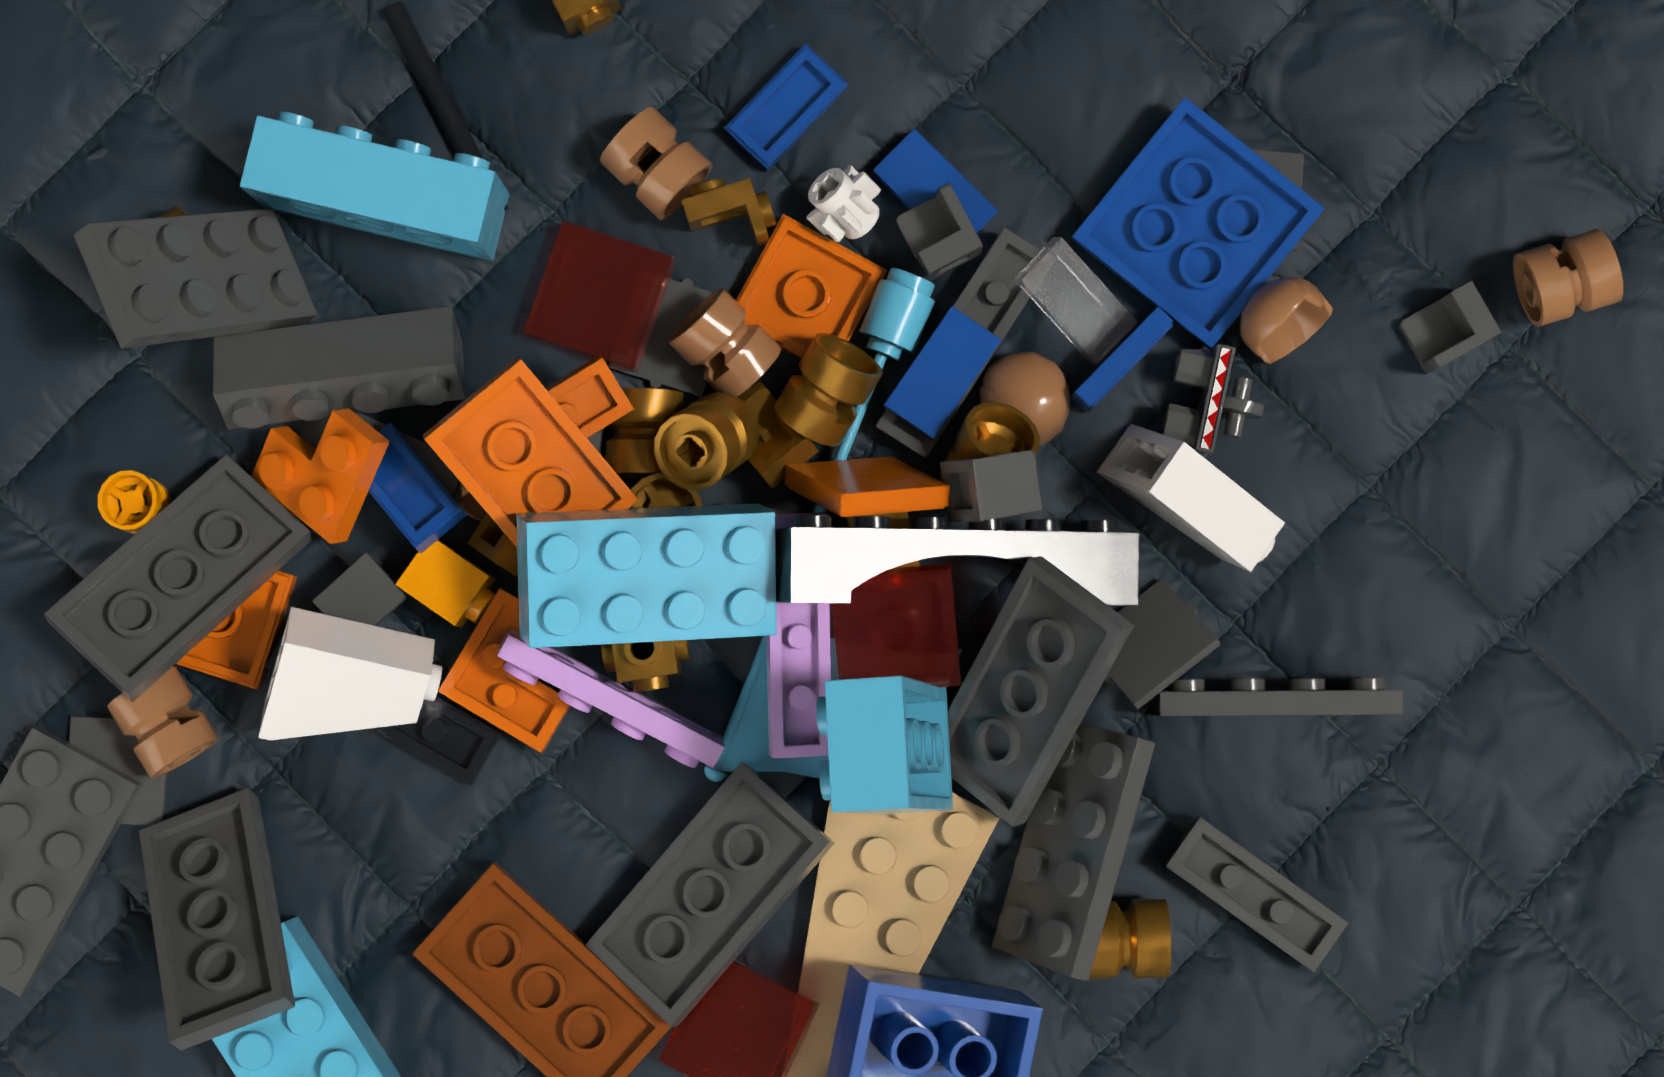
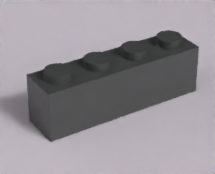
[213,306,465,429]

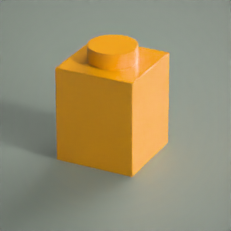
[395,539,496,628]

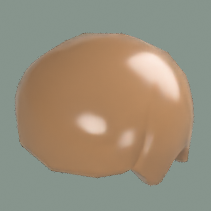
[1240,277,1333,364]
[979,351,1071,446]

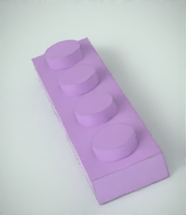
[766,512,831,759]
[497,626,725,768]

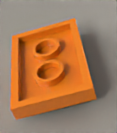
[422,356,638,547]

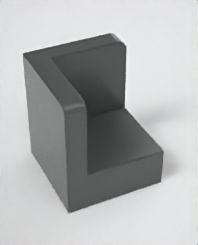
[896,183,983,281]
[1399,281,1502,375]
[940,450,1042,522]
[313,552,406,626]

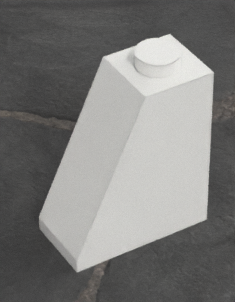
[1097,424,1285,572]
[258,607,442,740]

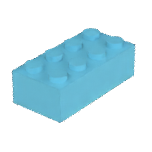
[240,111,510,262]
[516,503,777,648]
[816,676,953,814]
[212,916,401,1077]

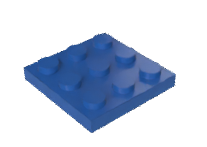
[1071,97,1325,350]

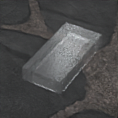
[1014,237,1137,364]

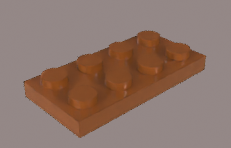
[412,862,671,1077]

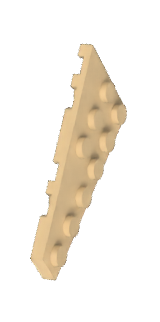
[784,792,1000,1077]

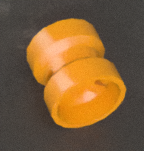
[98,470,172,535]

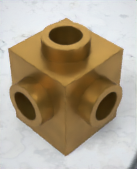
[601,640,690,693]

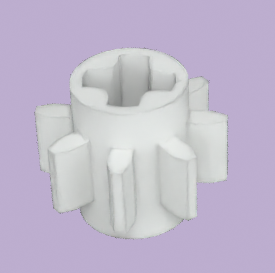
[807,165,881,242]

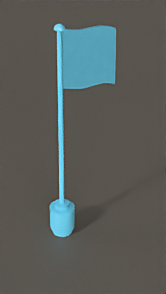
[704,268,962,782]

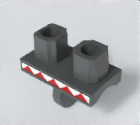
[1160,344,1265,458]

